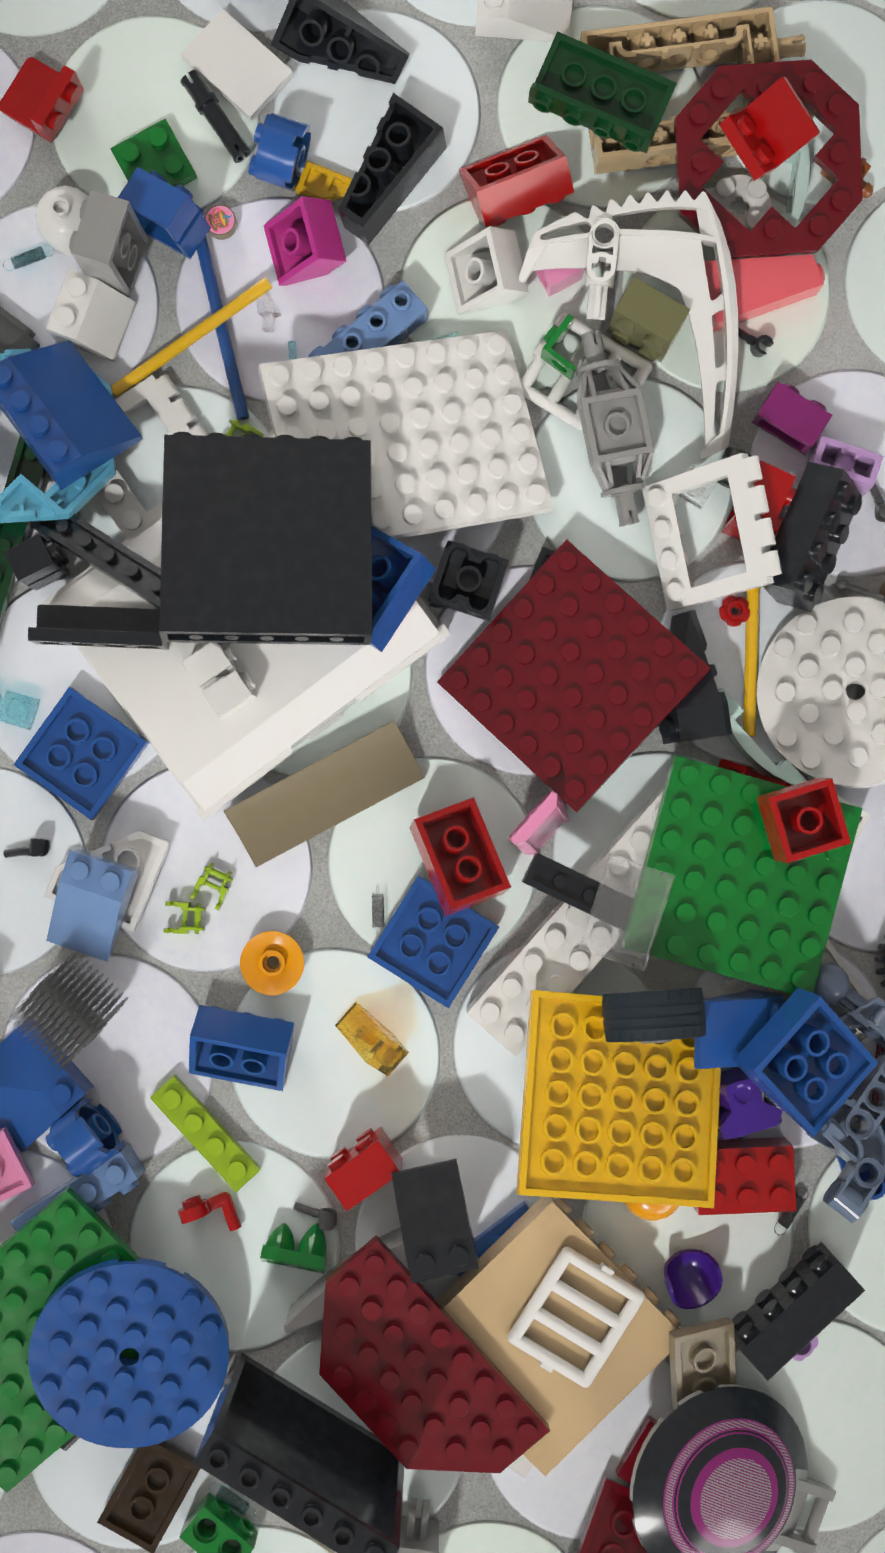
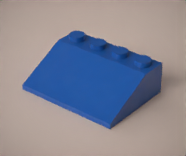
[0,340,143,490]

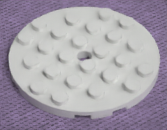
[757,597,885,788]

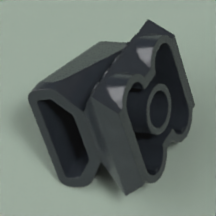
[428,540,509,621]

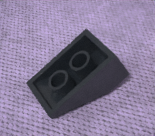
[391,1158,479,1283]

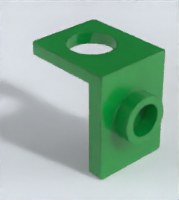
[541,314,576,380]

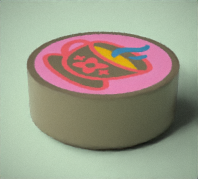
[204,204,237,240]

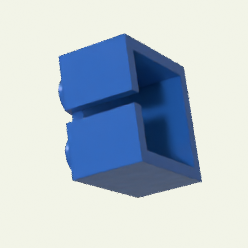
[118,167,211,259]

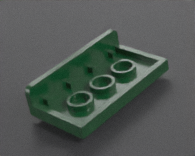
[528,31,677,154]

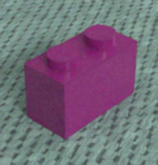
[751,382,832,455]

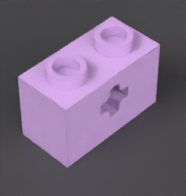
[804,435,884,497]

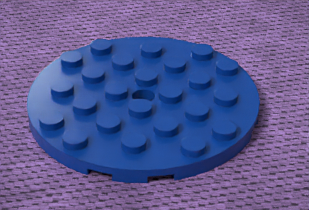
[28,1258,229,1448]

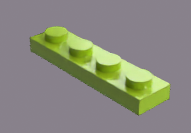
[150,1074,261,1193]

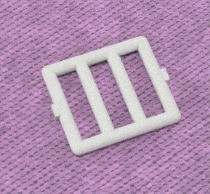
[521,313,653,432]
[507,1246,645,1388]

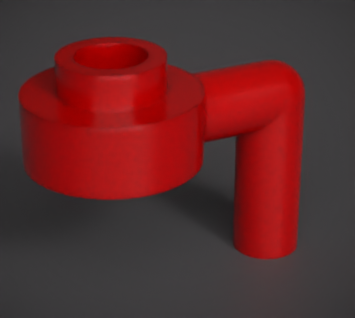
[177,1192,242,1231]

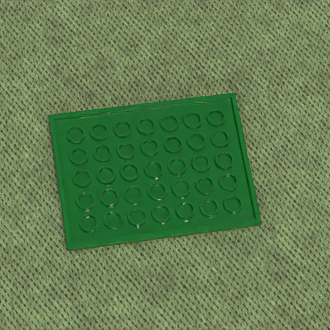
[0,1186,141,1493]

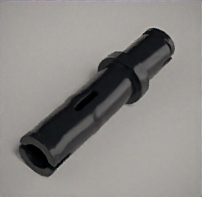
[180,70,251,163]

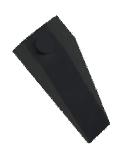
[271,0,410,84]

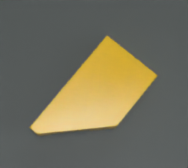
[295,160,352,203]

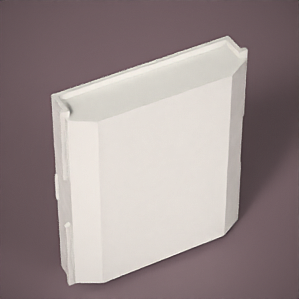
[39,430,451,821]

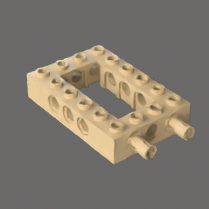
[580,6,814,174]

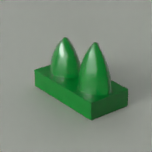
[260,1223,327,1274]

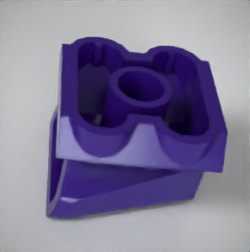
[718,1066,783,1139]

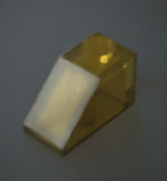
[335,1002,409,1076]

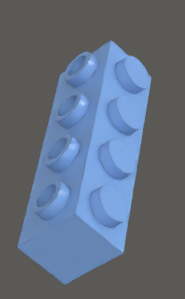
[308,280,428,357]
[10,1143,146,1231]

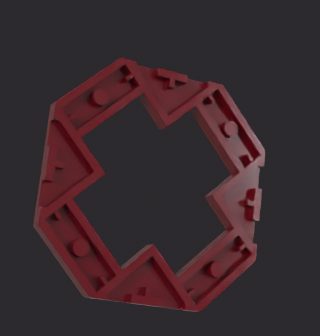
[674,59,863,259]

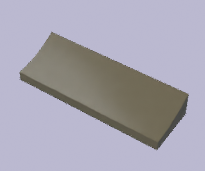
[223,720,425,867]

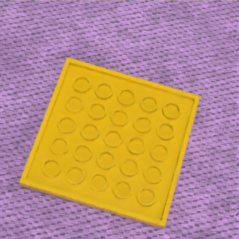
[516,990,721,1208]

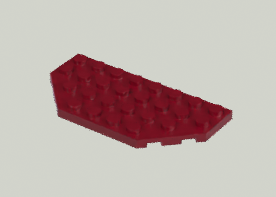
[319,1235,550,1473]

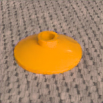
[240,931,304,995]

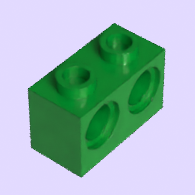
[179,1492,258,1553]

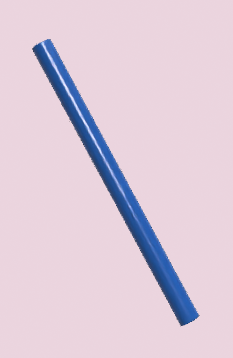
[197,236,249,420]

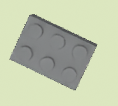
[69,189,149,298]

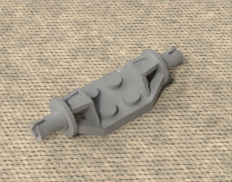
[575,330,654,527]

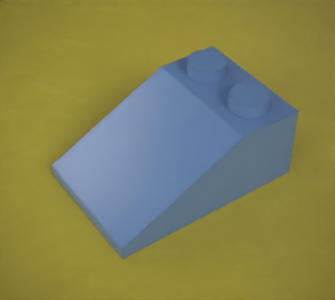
[46,849,140,962]

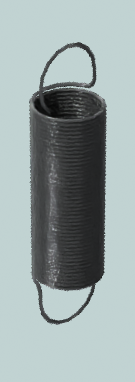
[774,1187,808,1235]

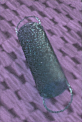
[3,245,54,271]
[209,1482,256,1517]

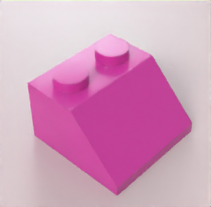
[263,196,347,286]

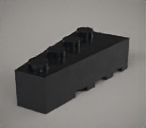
[338,92,447,245]

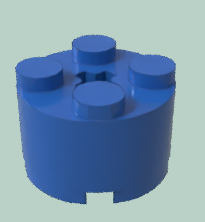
[248,113,311,191]
[46,1098,125,1177]

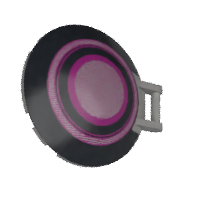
[630,1384,836,1553]

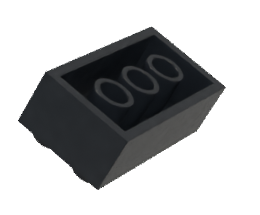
[763,461,862,612]
[732,1242,865,1381]

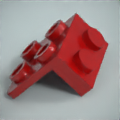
[0,57,84,143]

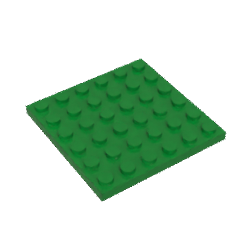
[621,755,863,994]

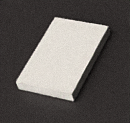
[180,8,294,122]

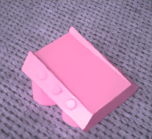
[507,790,569,855]

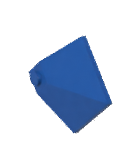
[0,1020,95,1152]

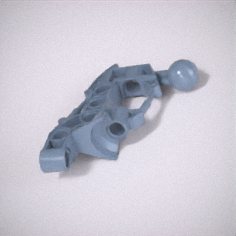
[806,963,885,1223]

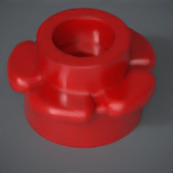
[719,595,750,627]

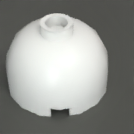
[35,185,89,255]

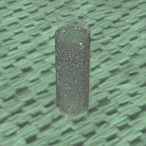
[372,885,385,937]

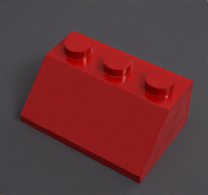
[459,135,574,228]

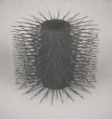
[7,951,128,1070]

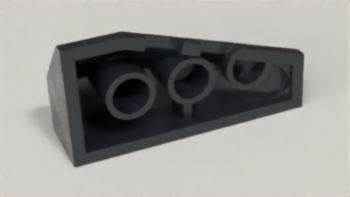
[659,610,732,744]

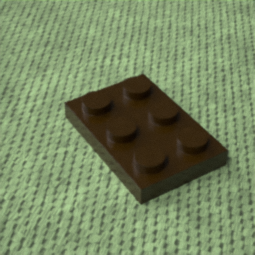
[97,1441,201,1553]

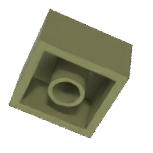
[607,277,691,363]

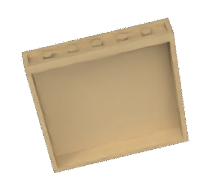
[436,1197,682,1476]

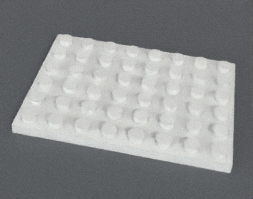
[258,329,554,539]

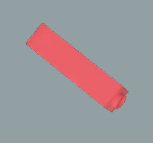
[704,254,825,332]

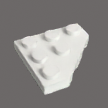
[44,831,171,932]

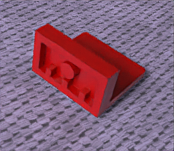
[719,77,820,181]

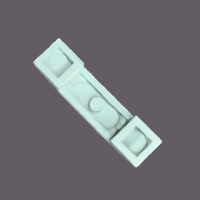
[779,143,810,227]
[718,688,807,786]

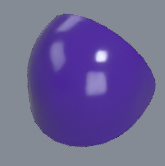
[664,1249,723,1309]

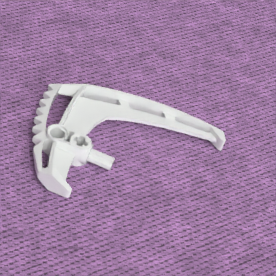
[519,190,738,459]

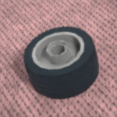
[602,988,706,1043]

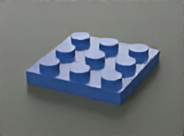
[13,687,150,820]
[367,875,500,1008]

